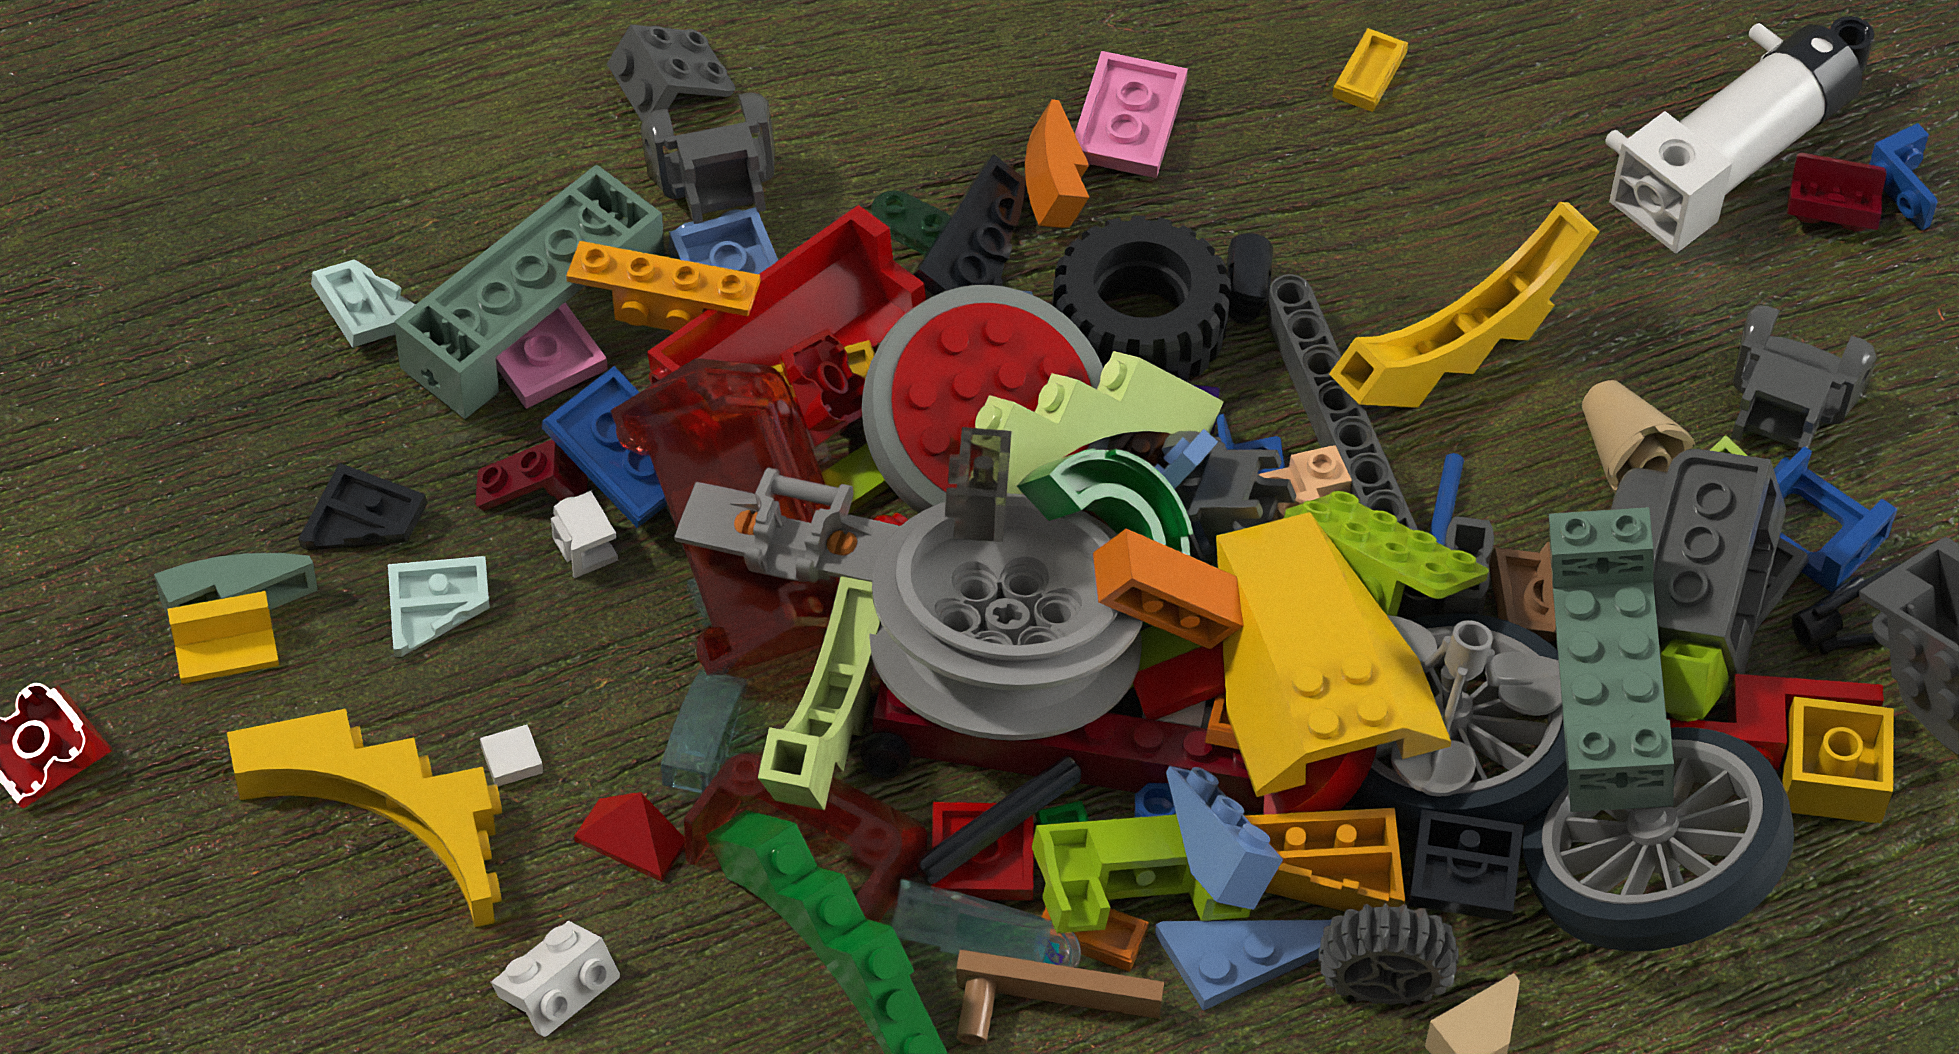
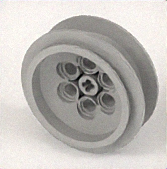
[869,493,1143,740]

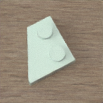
[311,259,416,348]
[388,556,490,657]

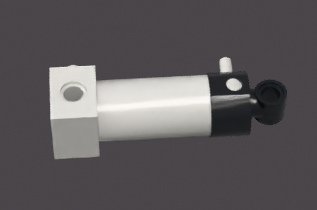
[1606,16,1874,254]

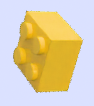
[1783,697,1894,824]

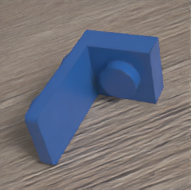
[1869,123,1938,230]

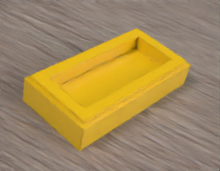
[1332,28,1408,112]

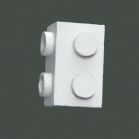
[491,921,620,1037]

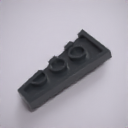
[913,154,1027,296]

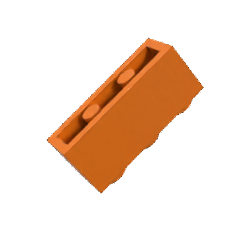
[1093,528,1244,649]

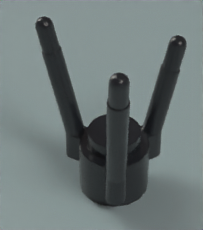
[1792,562,1901,654]

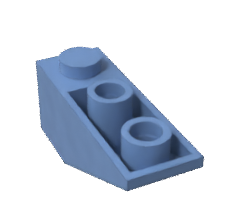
[1166,766,1283,910]

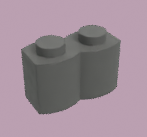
[1435,516,1494,615]

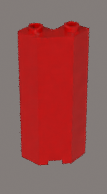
[647,205,926,464]

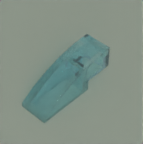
[661,670,748,795]
[890,879,1052,963]

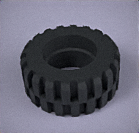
[1052,216,1231,382]

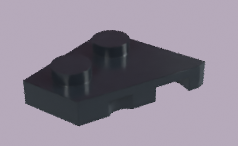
[298,463,428,550]

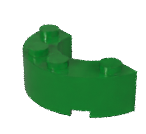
[1017,448,1193,625]

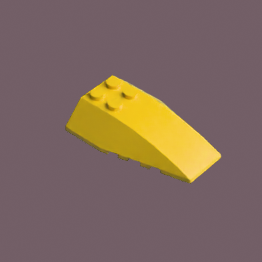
[1216,512,1451,797]

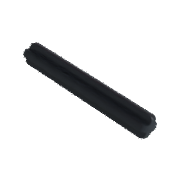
[916,756,1082,884]

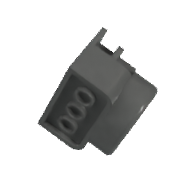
[1611,449,1786,682]
[1859,536,1959,756]

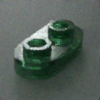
[872,190,950,255]

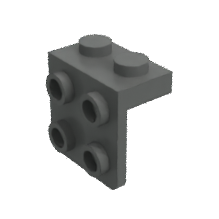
[607,24,735,122]

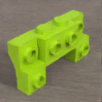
[1032,815,1251,934]

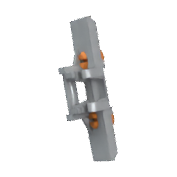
[674,468,900,585]

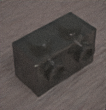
[945,427,1012,542]

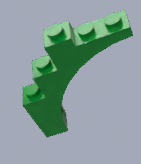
[705,810,948,1054]

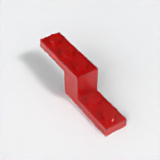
[1666,674,1884,770]

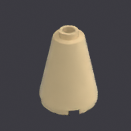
[1582,380,1695,494]

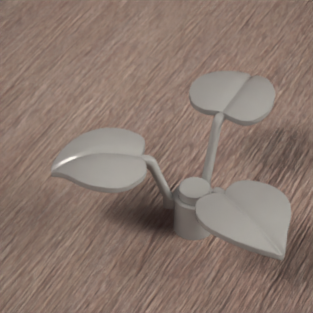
[1387,615,1562,797]

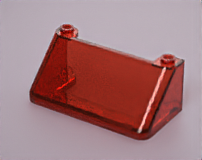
[610,358,840,675]

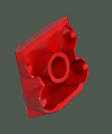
[779,328,865,453]
[0,683,112,809]

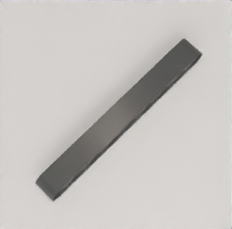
[1266,274,1437,620]

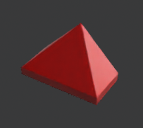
[574,792,687,882]

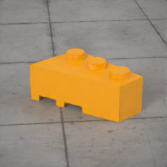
[1245,808,1405,912]

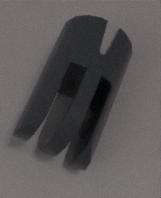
[1226,233,1273,323]

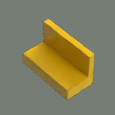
[167,591,279,684]

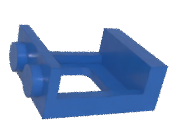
[1774,446,1897,592]

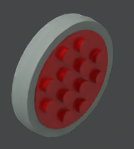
[862,285,1110,513]

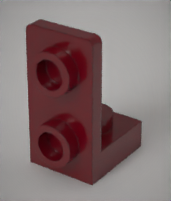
[475,439,588,511]

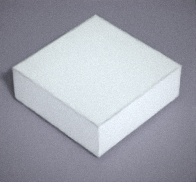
[480,724,543,787]

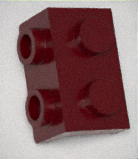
[1787,153,1887,231]

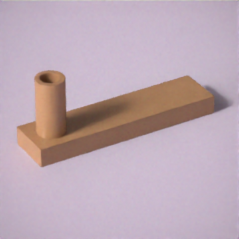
[956,950,1164,1045]

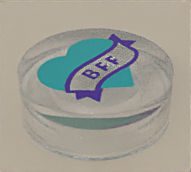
[1030,925,1081,968]

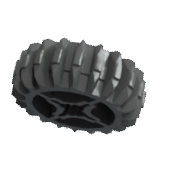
[1319,903,1459,1006]

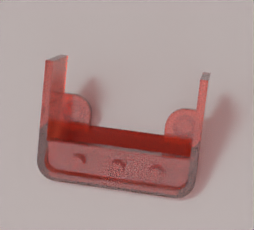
[684,751,927,922]

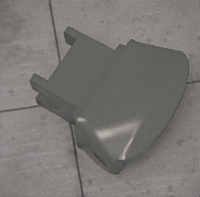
[640,92,776,224]
[1731,305,1877,455]
[1162,431,1297,565]

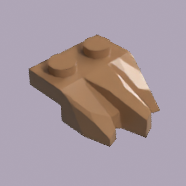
[1489,542,1557,642]

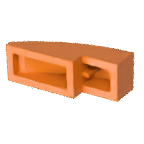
[1025,99,1089,228]

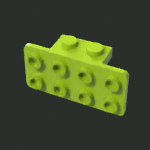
[1283,491,1489,616]

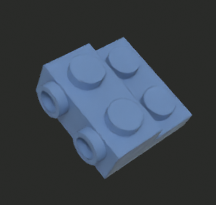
[668,207,778,274]

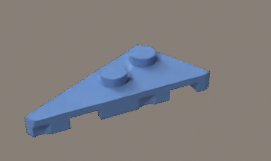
[1155,920,1331,1011]

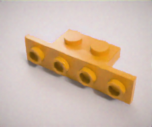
[566,241,761,333]

